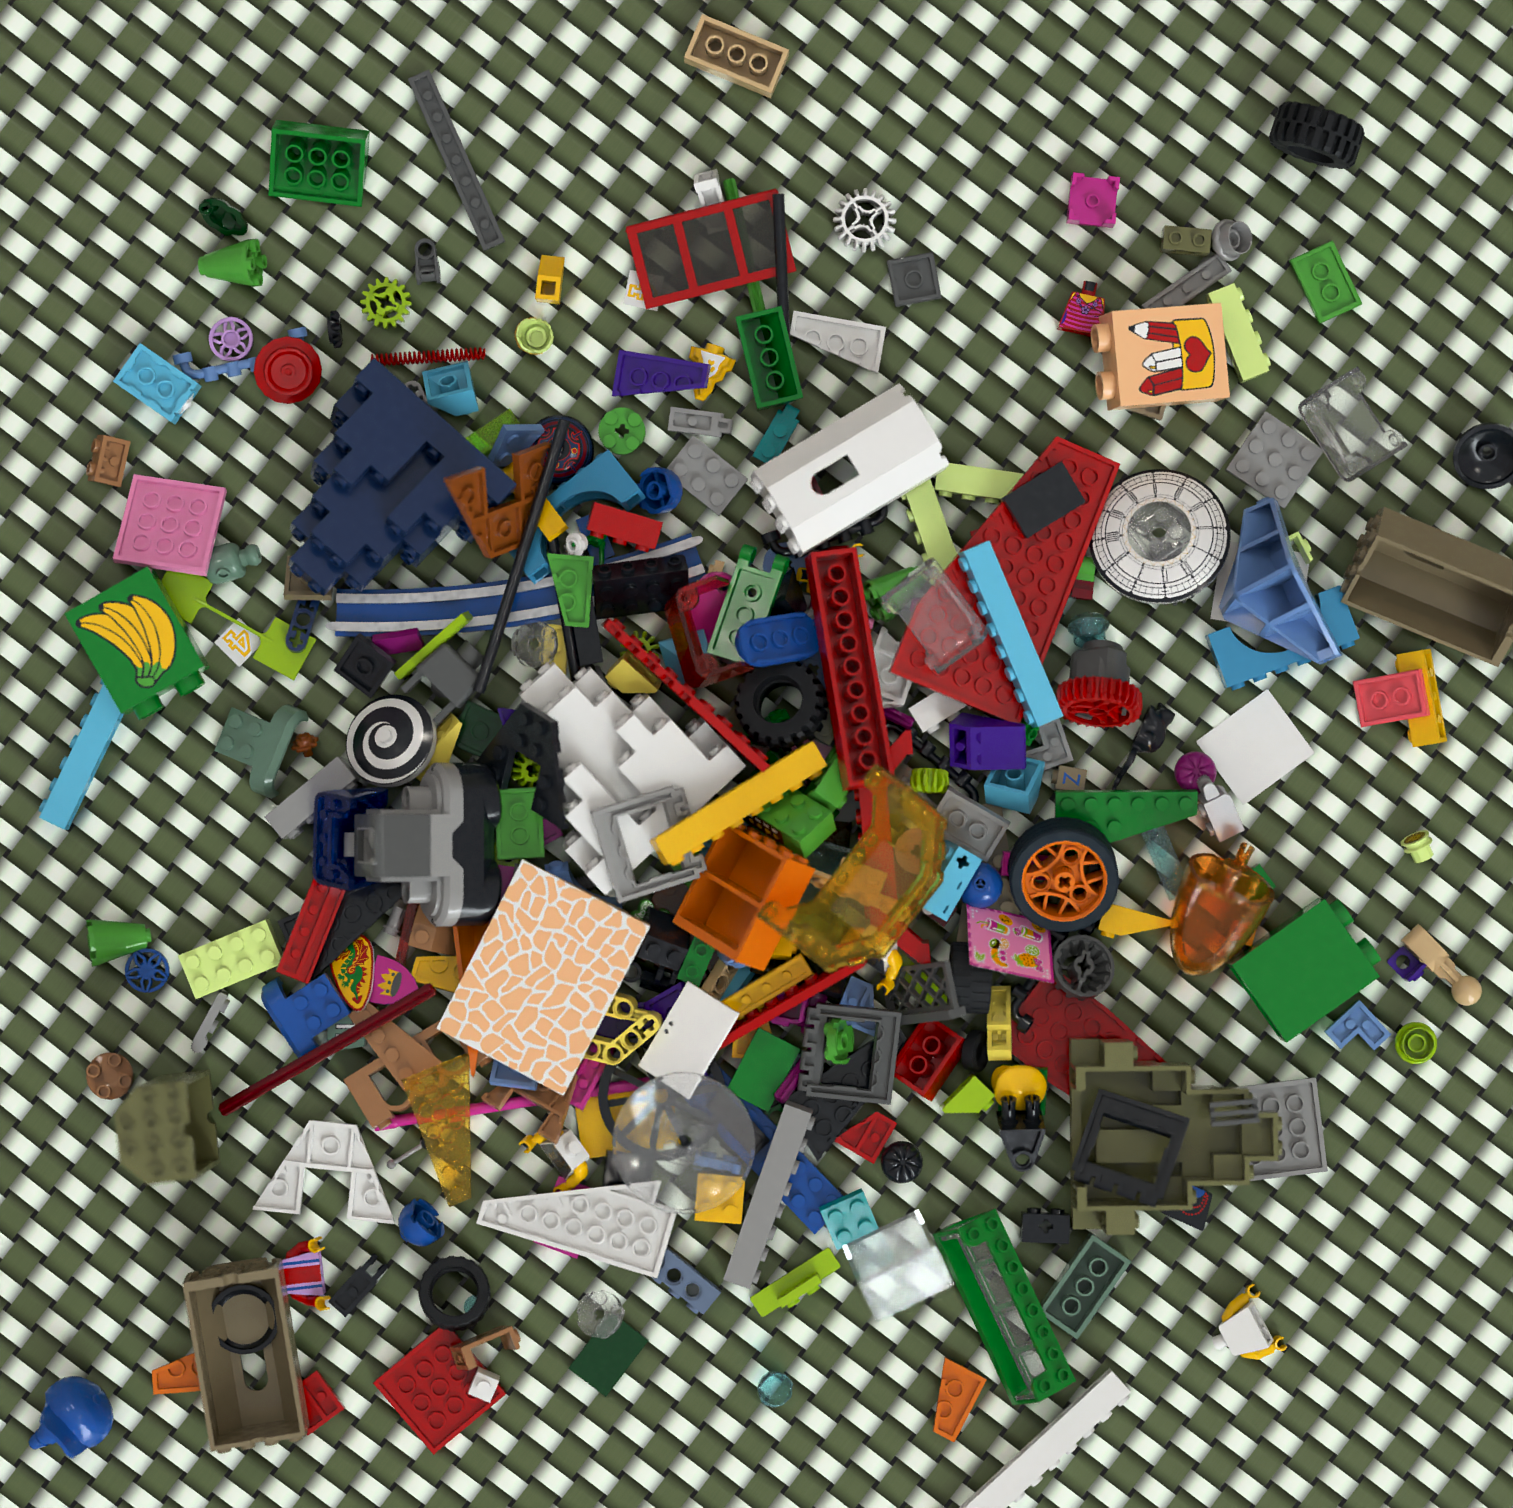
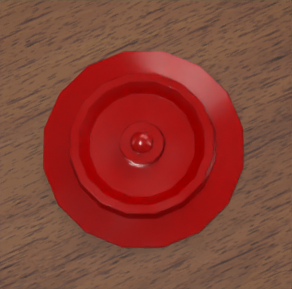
[253,336,322,404]

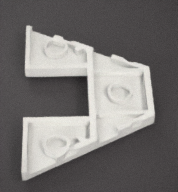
[253,1120,395,1224]

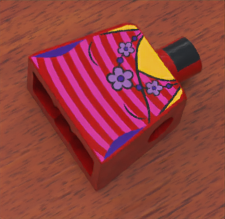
[1057,281,1105,337]

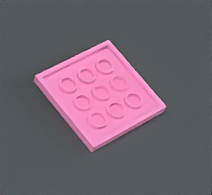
[113,474,227,576]

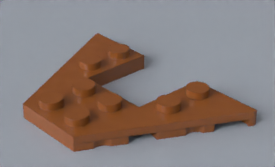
[444,442,551,559]

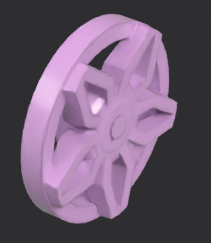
[209,317,253,362]

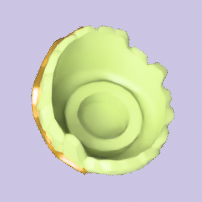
[515,317,554,355]

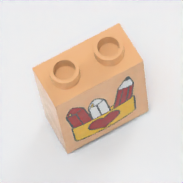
[1091,303,1230,411]

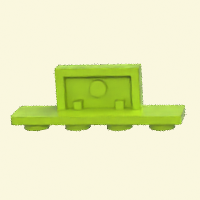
[750,1247,841,1317]

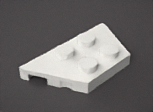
[874,626,912,709]

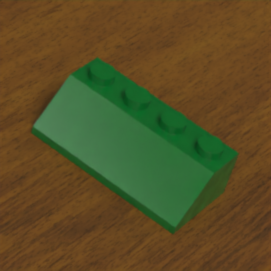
[735,306,803,411]

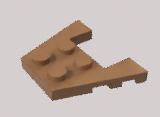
[481,1073,578,1145]

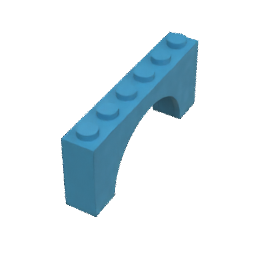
[509,450,646,584]
[1205,585,1360,691]

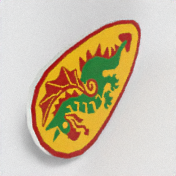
[330,935,375,1012]

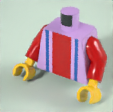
[282,1236,331,1311]

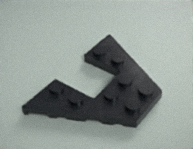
[475,702,569,830]

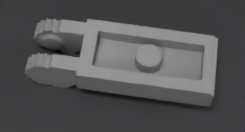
[191,990,230,1053]

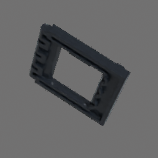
[1071,1088,1191,1207]

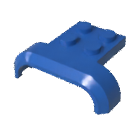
[261,973,351,1058]

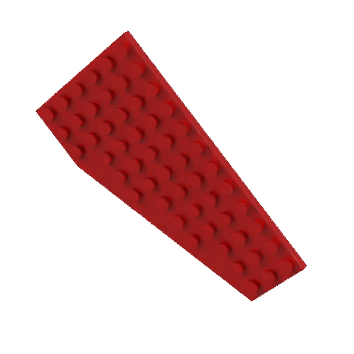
[888,436,1120,723]

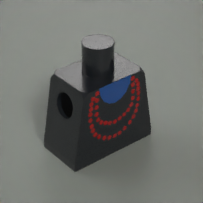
[1159,1186,1213,1231]

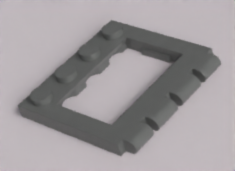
[797,1002,902,1105]

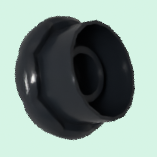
[881,1141,923,1184]

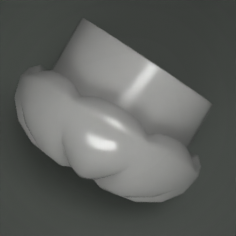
[1211,219,1252,261]

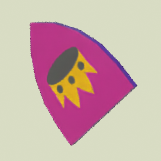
[369,955,419,1005]

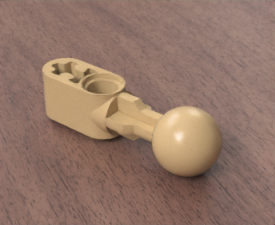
[1401,924,1482,1006]

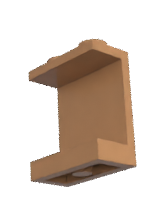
[449,1325,521,1370]

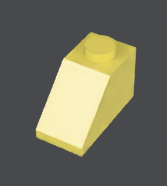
[605,651,662,693]

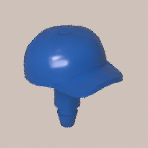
[28,1376,114,1458]

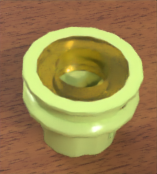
[1401,830,1434,863]

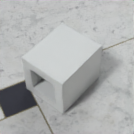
[468,1367,500,1403]

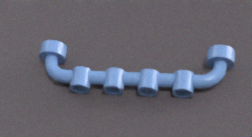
[173,327,308,383]

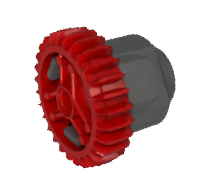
[1055,640,1143,728]

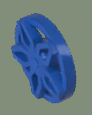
[125,948,170,993]

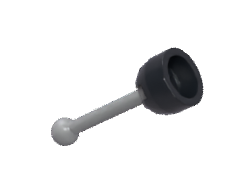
[387,1129,440,1169]

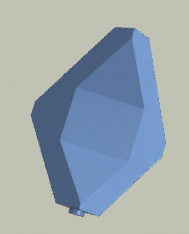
[1219,497,1342,665]

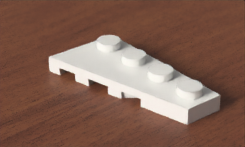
[790,311,886,374]

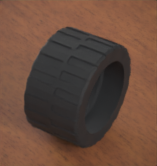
[947,941,992,1014]
[418,1256,491,1332]

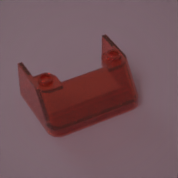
[665,575,755,689]

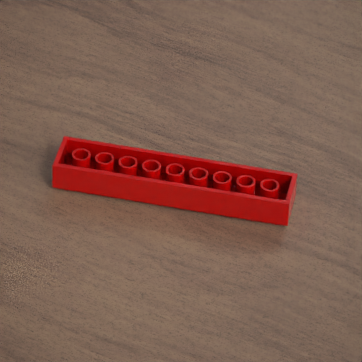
[805,547,895,791]

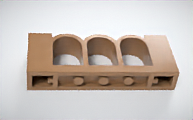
[343,1020,493,1130]

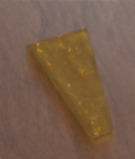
[401,1053,471,1207]

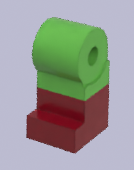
[1069,556,1096,601]

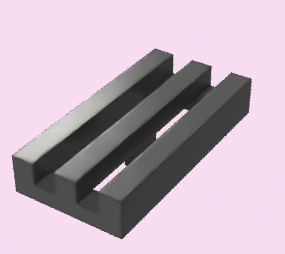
[1209,1098,1260,1127]

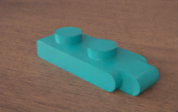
[752,404,800,463]

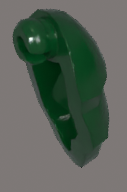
[198,197,248,236]

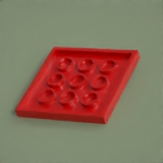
[373,1327,506,1455]

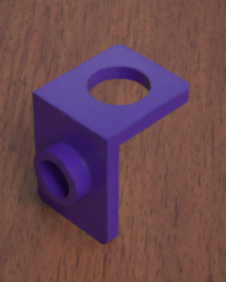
[1387,946,1427,982]

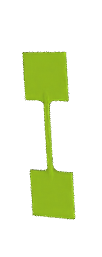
[161,571,317,680]

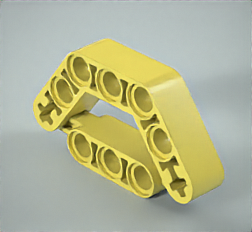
[583,992,663,1065]

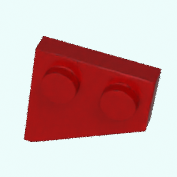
[834,1111,897,1164]
[302,1370,345,1435]

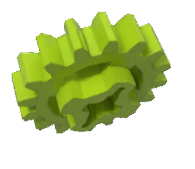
[360,277,412,329]

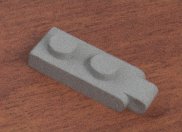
[668,407,733,437]

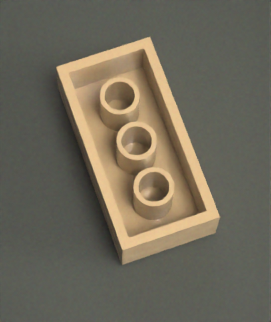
[684,14,789,98]

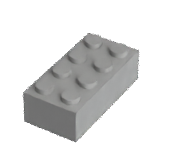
[264,756,360,839]

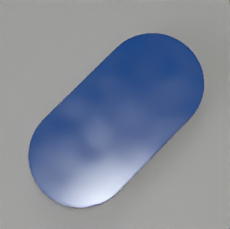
[735,612,819,667]

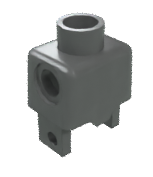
[401,640,484,725]

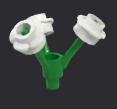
[562,532,607,584]

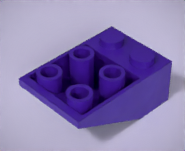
[949,712,1026,770]

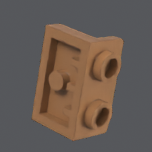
[86,435,131,487]

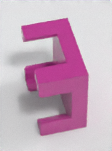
[1066,172,1120,228]

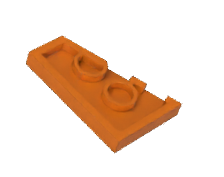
[152,1353,200,1395]
[933,1357,987,1442]

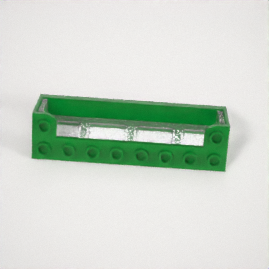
[932,1209,1076,1406]

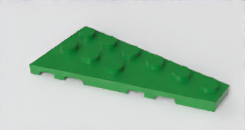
[1054,789,1198,856]

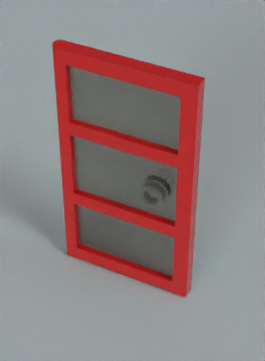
[625,188,797,309]

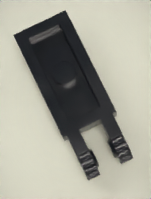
[328,1253,389,1317]

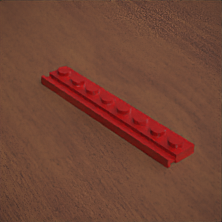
[275,796,378,984]
[719,949,869,1050]

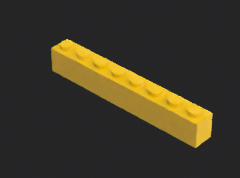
[649,741,827,866]

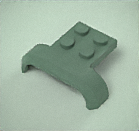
[214,704,309,799]

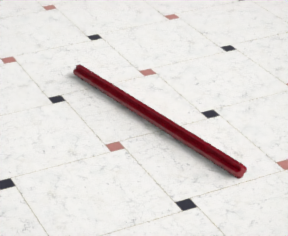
[218,983,436,1116]

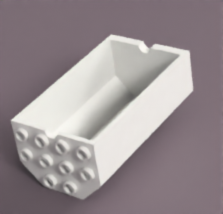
[749,383,949,558]

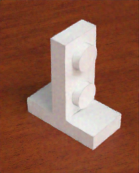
[694,169,728,234]

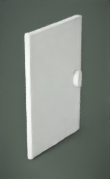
[638,981,740,1099]

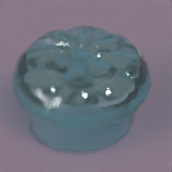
[1067,612,1110,648]

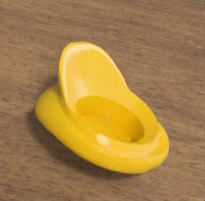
[991,1065,1047,1111]

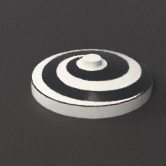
[346,694,437,787]

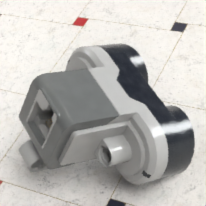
[344,763,502,927]

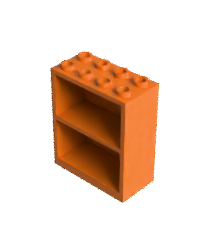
[672,824,815,971]

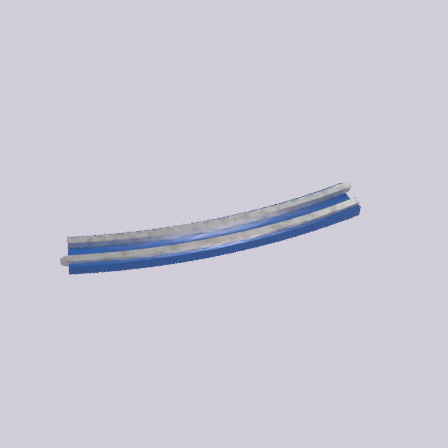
[326,533,706,637]

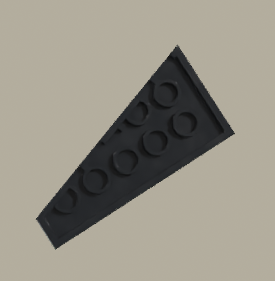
[277,880,402,985]
[779,1029,907,1161]

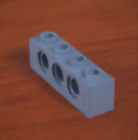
[651,1246,721,1315]

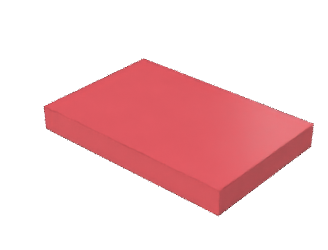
[1353,669,1430,727]

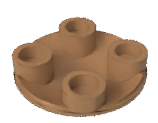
[86,1052,133,1100]

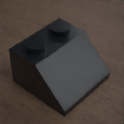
[636,906,690,971]

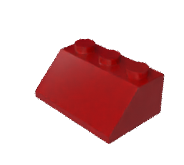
[586,502,663,553]
[894,1021,965,1102]

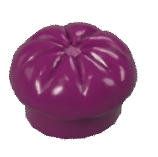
[1174,751,1217,793]

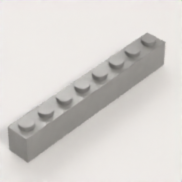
[723,1100,816,1289]

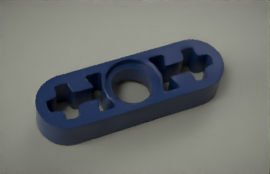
[285,600,321,653]

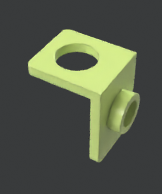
[1289,531,1313,565]

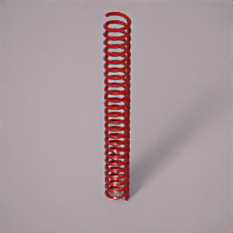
[371,347,486,367]

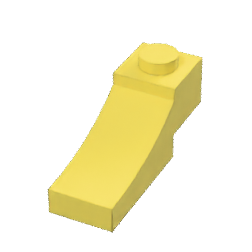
[987,986,1012,1061]

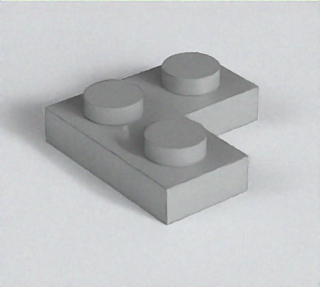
[1026,718,1074,770]

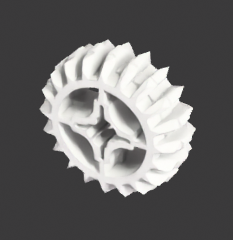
[833,188,896,253]

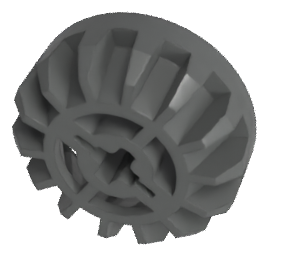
[1052,935,1115,1001]

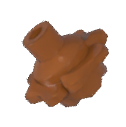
[291,732,319,757]

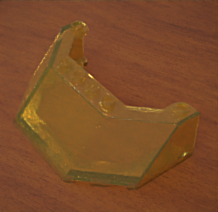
[756,764,948,973]

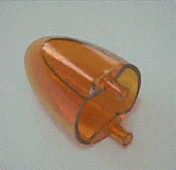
[1170,843,1275,976]

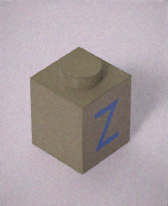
[1051,765,1087,790]

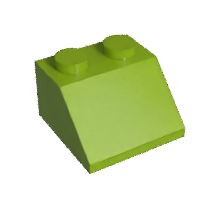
[939,1073,995,1113]

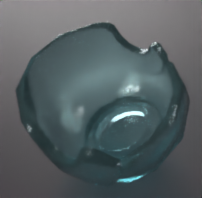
[757,1371,793,1408]

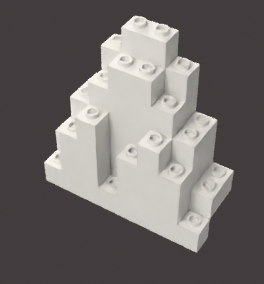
[518,662,746,895]

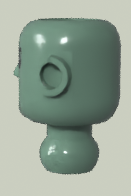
[206,543,262,584]

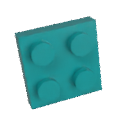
[818,1188,880,1250]

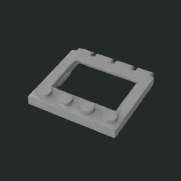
[590,786,707,903]

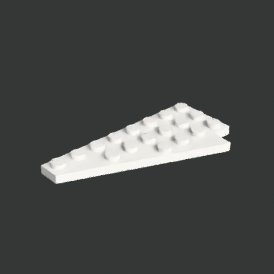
[476,1180,678,1278]

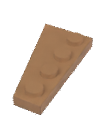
[348,1002,443,1091]

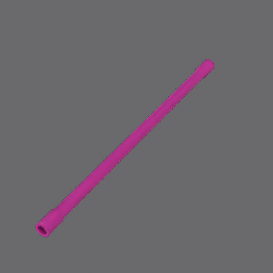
[375,1077,660,1131]

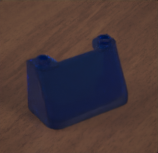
[312,787,388,891]

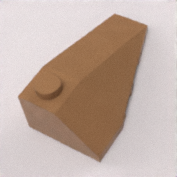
[408,903,456,956]

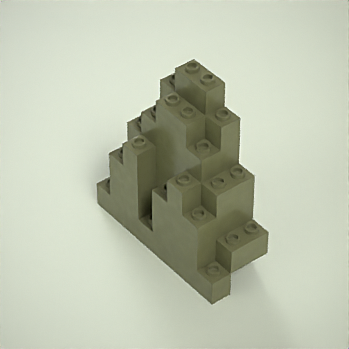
[1069,1038,1282,1235]

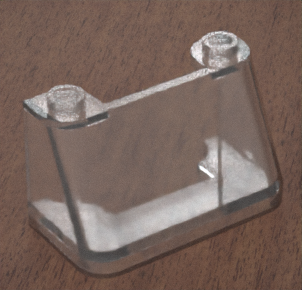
[1298,366,1408,482]
[881,557,988,674]

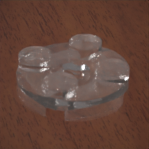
[511,620,558,668]
[576,1290,625,1339]

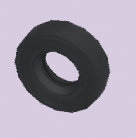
[961,1030,988,1073]

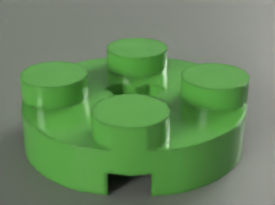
[598,407,646,455]
[824,1017,854,1064]

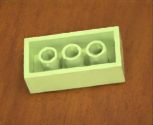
[178,919,283,999]

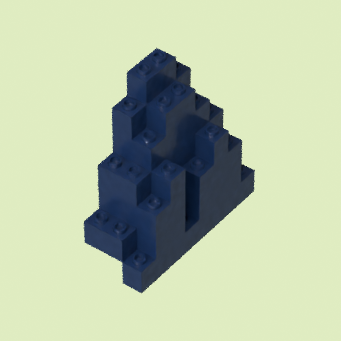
[288,358,517,596]

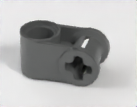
[414,238,441,285]

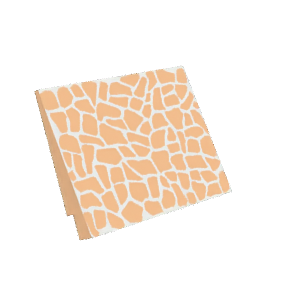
[436,859,650,1096]

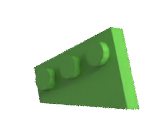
[547,553,594,628]

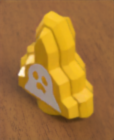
[689,343,736,401]

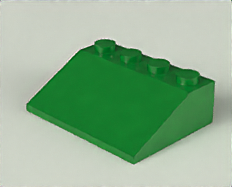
[268,120,370,207]

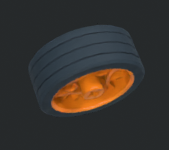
[1008,817,1119,932]

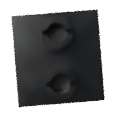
[996,1095,1045,1172]

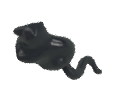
[1112,702,1175,790]

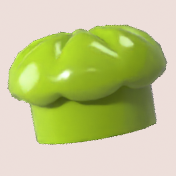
[1395,1022,1437,1064]

